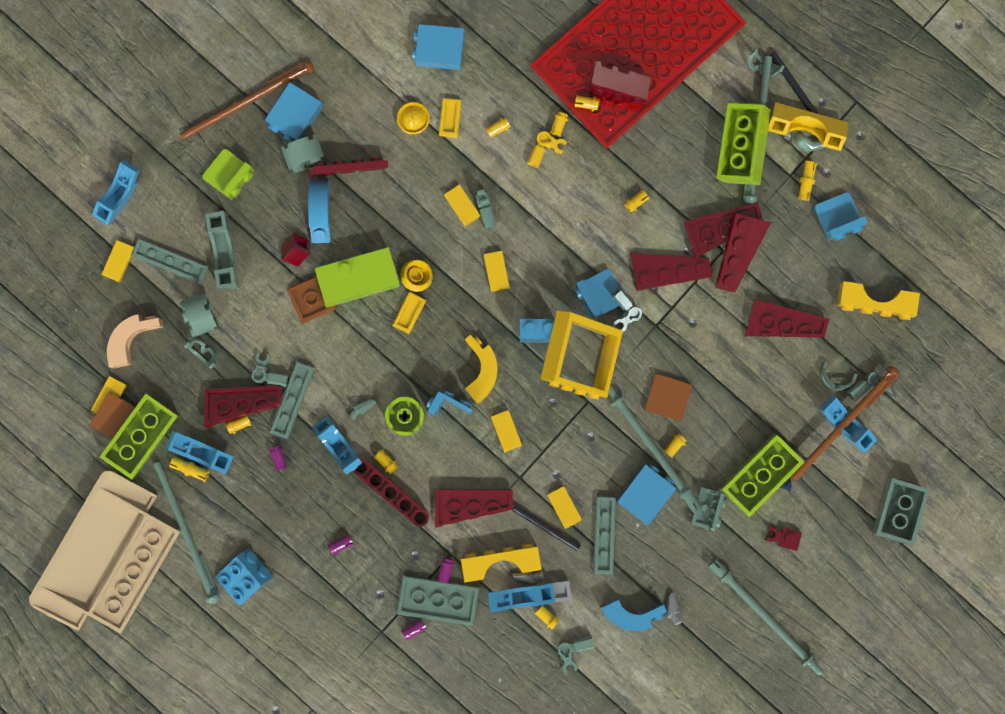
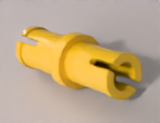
[797,161,817,201]
[169,456,210,482]

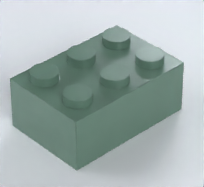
[871,478,930,546]

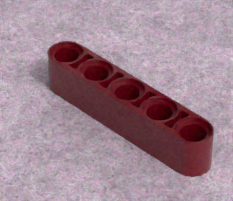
[353,459,429,527]

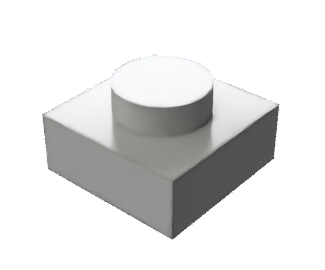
[553,580,572,602]

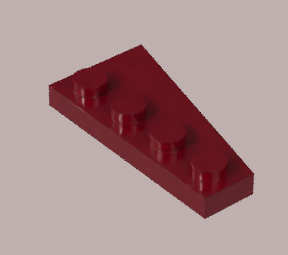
[307,157,389,178]
[684,202,763,259]
[715,213,772,292]
[630,253,713,291]
[744,299,830,338]
[204,385,282,428]
[435,489,513,528]

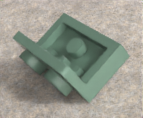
[691,487,727,531]

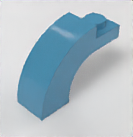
[92,160,140,225]
[308,178,331,243]
[819,395,877,454]
[312,416,362,475]
[165,431,234,474]
[488,583,555,612]
[600,599,667,631]

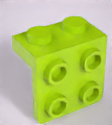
[203,149,254,201]

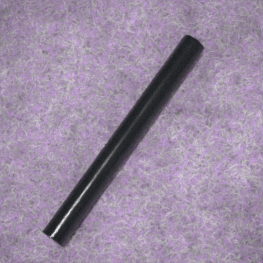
[769,51,818,114]
[512,504,581,551]

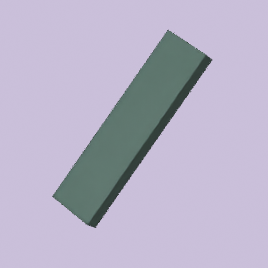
[131,238,209,285]
[270,361,315,439]
[594,496,616,575]

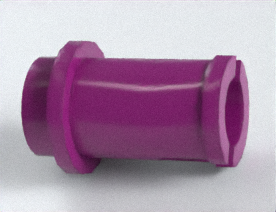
[269,446,288,471]
[328,535,353,555]
[437,557,455,583]
[401,619,427,641]

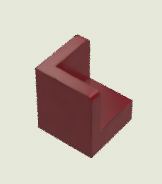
[281,233,310,267]

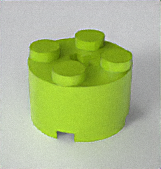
[385,397,425,436]

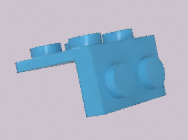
[815,193,868,241]
[574,269,619,319]
[426,390,473,417]
[216,548,274,605]

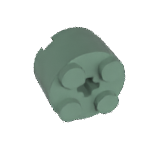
[281,135,325,173]
[180,292,219,337]

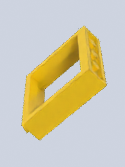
[541,311,623,400]

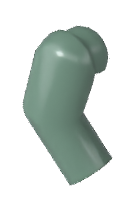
[796,134,824,152]

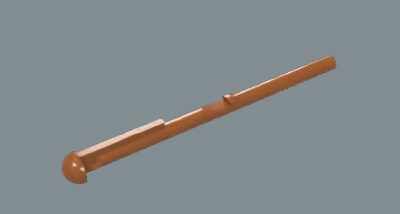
[180,61,314,140]
[790,366,899,482]

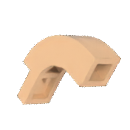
[107,314,164,369]

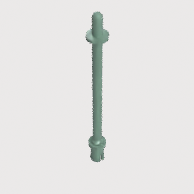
[608,385,703,513]
[708,558,824,676]

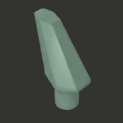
[349,399,377,420]

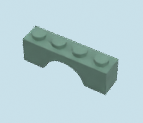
[205,211,240,292]

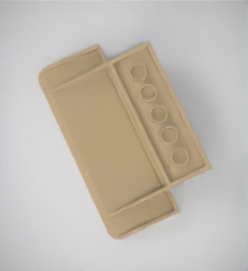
[29,471,181,634]

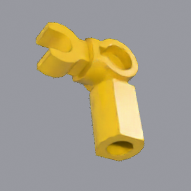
[527,131,567,168]

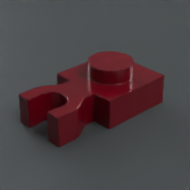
[765,526,802,551]

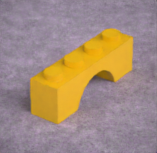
[768,102,849,151]
[837,281,920,320]
[461,543,542,582]

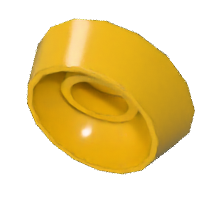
[397,102,430,134]
[400,259,433,292]

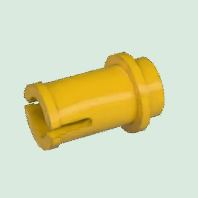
[575,95,600,112]
[550,112,568,137]
[485,117,511,138]
[624,190,649,213]
[225,416,251,434]
[663,433,687,458]
[374,449,398,474]
[535,605,560,629]

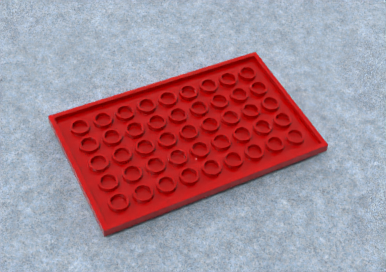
[530,0,746,150]

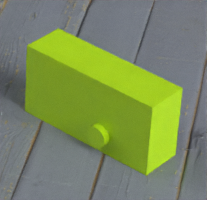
[717,103,771,185]
[315,247,400,308]
[100,394,179,480]
[719,434,804,517]

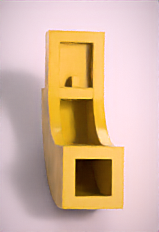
[465,335,498,404]

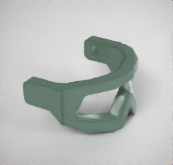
[748,48,785,78]
[184,338,218,369]
[820,361,858,391]

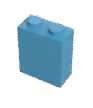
[412,24,465,70]
[265,83,324,142]
[520,319,555,343]
[616,464,677,525]

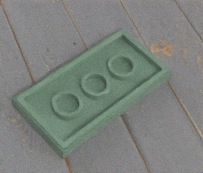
[397,575,479,626]

